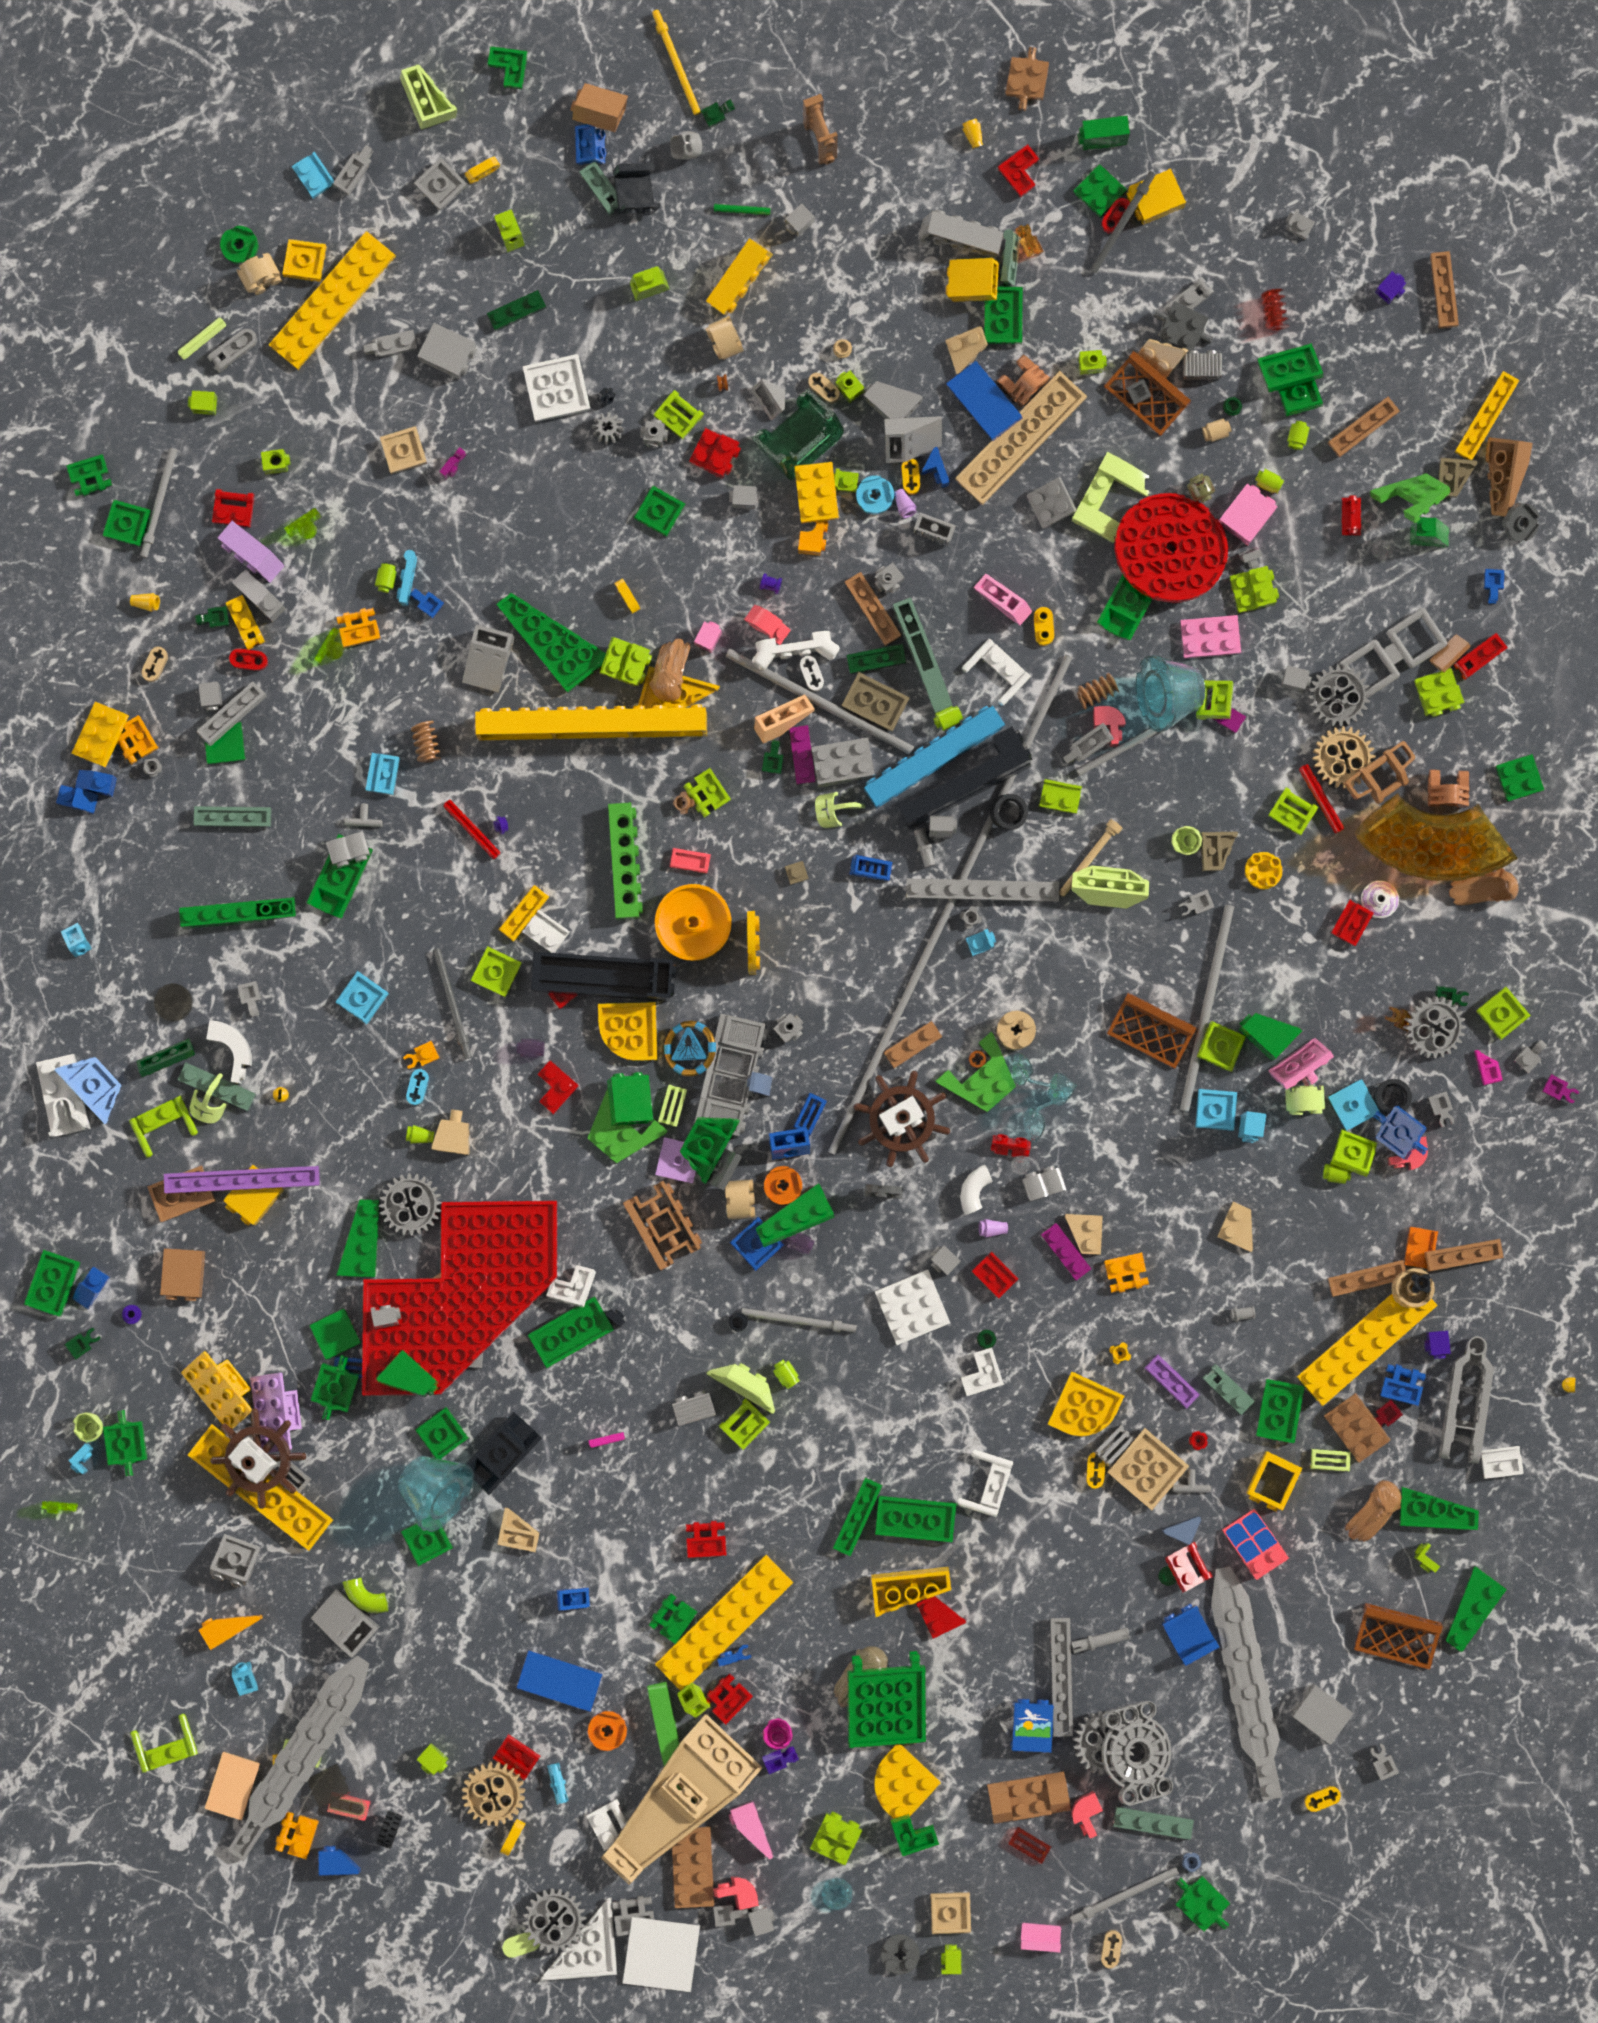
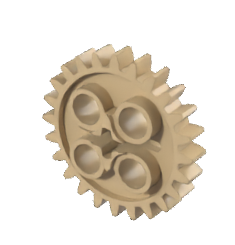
[1312,726,1375,789]
[462,1762,525,1826]

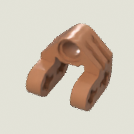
[996,355,1050,407]
[1428,770,1469,808]

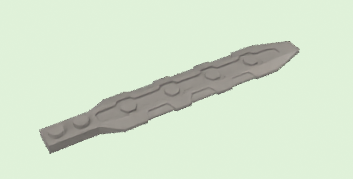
[1211,1566,1282,1801]
[227,1655,370,1861]

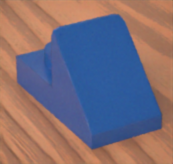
[921,447,950,488]
[56,785,99,814]
[72,1267,110,1310]

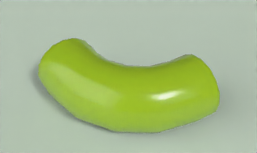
[343,1578,389,1613]

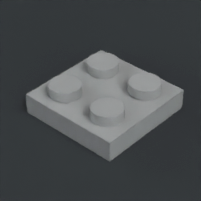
[414,158,468,211]
[1026,477,1077,529]

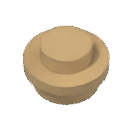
[833,339,852,358]

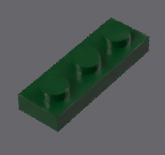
[487,290,546,332]
[846,644,906,674]
[136,1038,195,1077]

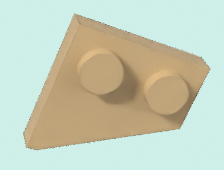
[946,326,988,375]
[1137,339,1189,378]
[1217,1202,1253,1252]
[1065,1214,1103,1255]
[497,1507,540,1552]

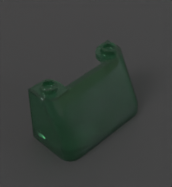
[752,388,844,480]

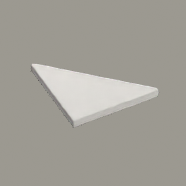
[541,1898,617,1981]

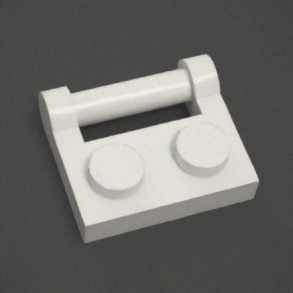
[586,1799,627,1851]

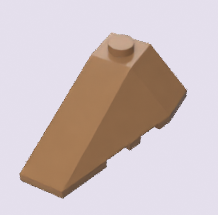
[1485,437,1532,517]

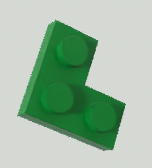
[488,46,528,90]
[890,1814,939,1857]

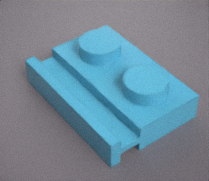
[292,152,334,199]
[365,753,400,795]

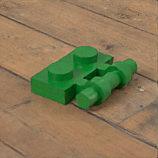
[66,454,113,497]
[649,1593,698,1644]

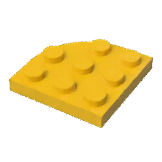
[747,911,760,975]
[598,1002,657,1061]
[1048,1371,1124,1436]
[875,1744,941,1819]

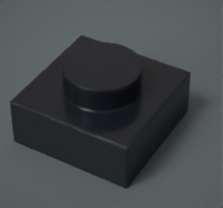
[606,1309,626,1327]

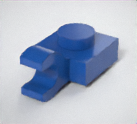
[1484,569,1505,604]
[410,588,444,619]
[717,1644,752,1667]

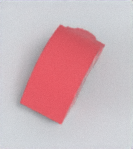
[744,605,791,645]
[1093,706,1126,747]
[1387,1137,1428,1171]
[1072,1791,1103,1839]
[713,1876,759,1910]

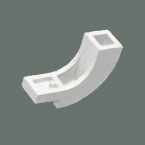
[207,1020,252,1084]

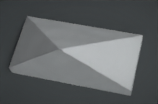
[751,379,785,421]

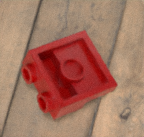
[689,428,741,479]

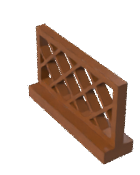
[1104,351,1191,436]
[1107,992,1197,1068]
[1354,1603,1443,1670]

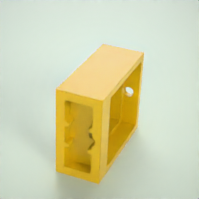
[1246,1451,1303,1512]

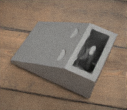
[884,416,942,463]
[462,624,515,693]
[311,1589,380,1658]

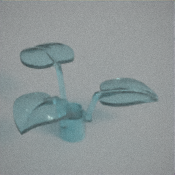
[1012,1053,1077,1142]

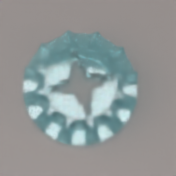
[822,1877,853,1910]

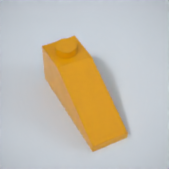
[199,1615,263,1650]

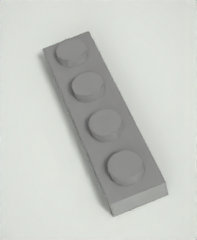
[197,682,267,746]

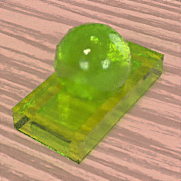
[284,508,321,539]
[313,627,344,664]

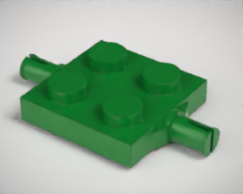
[310,1356,359,1420]
[103,1410,148,1477]
[1175,1876,1230,1932]

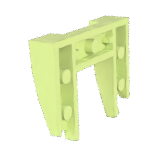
[1072,452,1149,543]

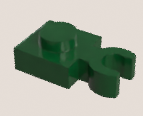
[1435,985,1469,1006]
[64,1328,101,1360]

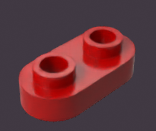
[1102,198,1130,234]
[229,649,268,671]

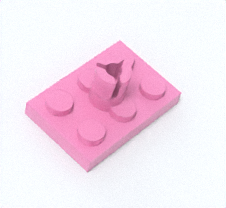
[1268,1038,1334,1090]

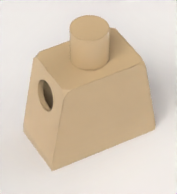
[432,1110,470,1155]

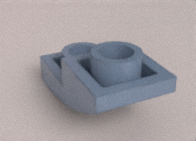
[747,1072,773,1096]

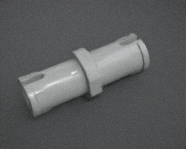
[914,828,936,868]

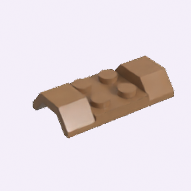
[987,1771,1071,1824]

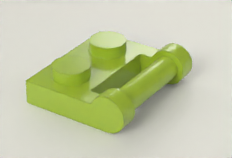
[654,390,704,440]
[1196,680,1234,720]
[1268,787,1318,836]
[719,1398,770,1450]

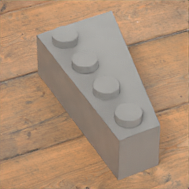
[918,210,1004,258]

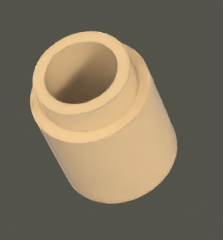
[1202,419,1231,442]

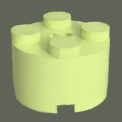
[1285,1085,1325,1115]

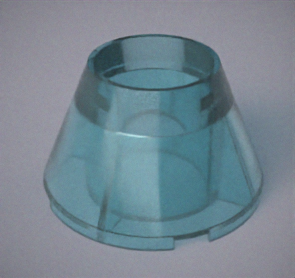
[1136,655,1205,732]
[398,1456,474,1532]

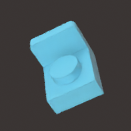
[61,923,92,957]
[965,929,996,957]
[69,1443,94,1474]
[232,1662,258,1696]

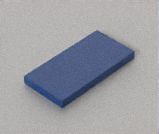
[946,361,1023,441]
[517,1650,603,1712]

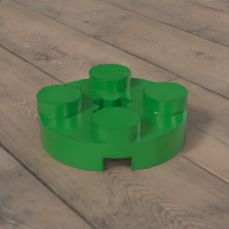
[220,226,259,265]

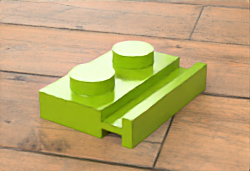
[1039,779,1082,814]

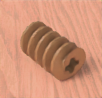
[1077,673,1120,710]
[411,721,441,763]

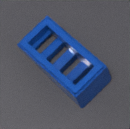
[850,855,892,881]

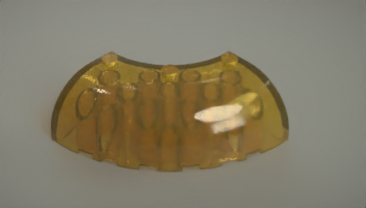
[1355,793,1518,881]

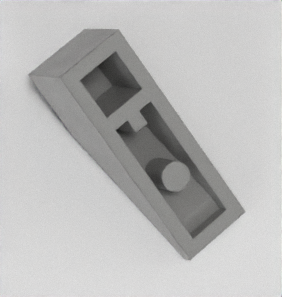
[232,569,286,622]

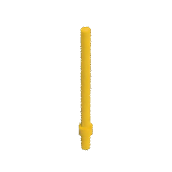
[652,10,701,115]

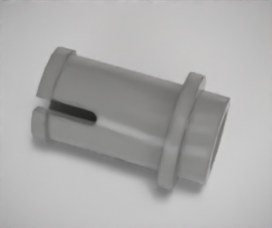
[1230,1306,1256,1322]

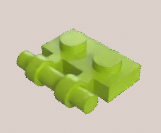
[683,768,731,818]

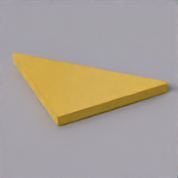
[633,666,720,735]

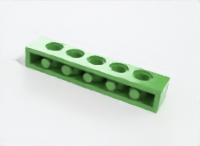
[608,802,643,920]

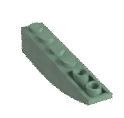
[892,597,953,713]

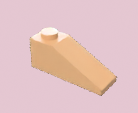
[754,695,814,744]

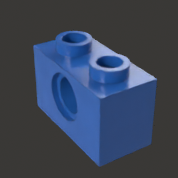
[769,1127,810,1160]

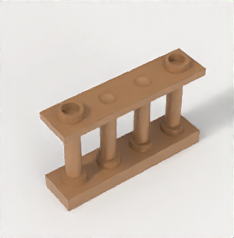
[803,94,838,165]

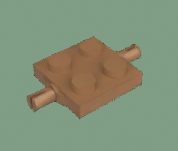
[1006,47,1049,111]

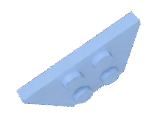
[54,1057,121,1124]

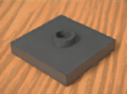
[706,1149,742,1190]

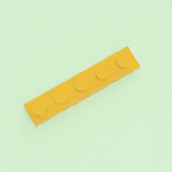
[1455,371,1520,460]

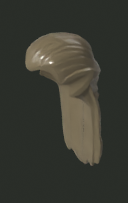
[834,1646,888,1707]

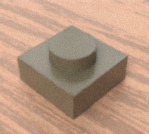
[785,861,809,885]

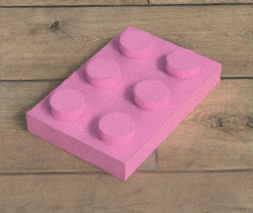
[1180,615,1241,659]

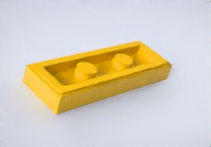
[498,885,549,942]

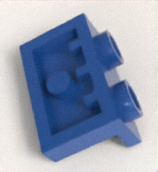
[575,124,606,165]

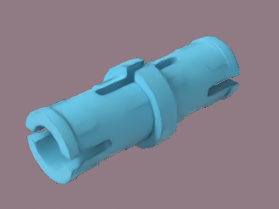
[547,1763,569,1804]

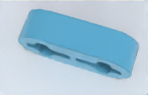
[406,1069,429,1105]

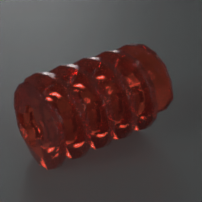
[1261,289,1289,331]

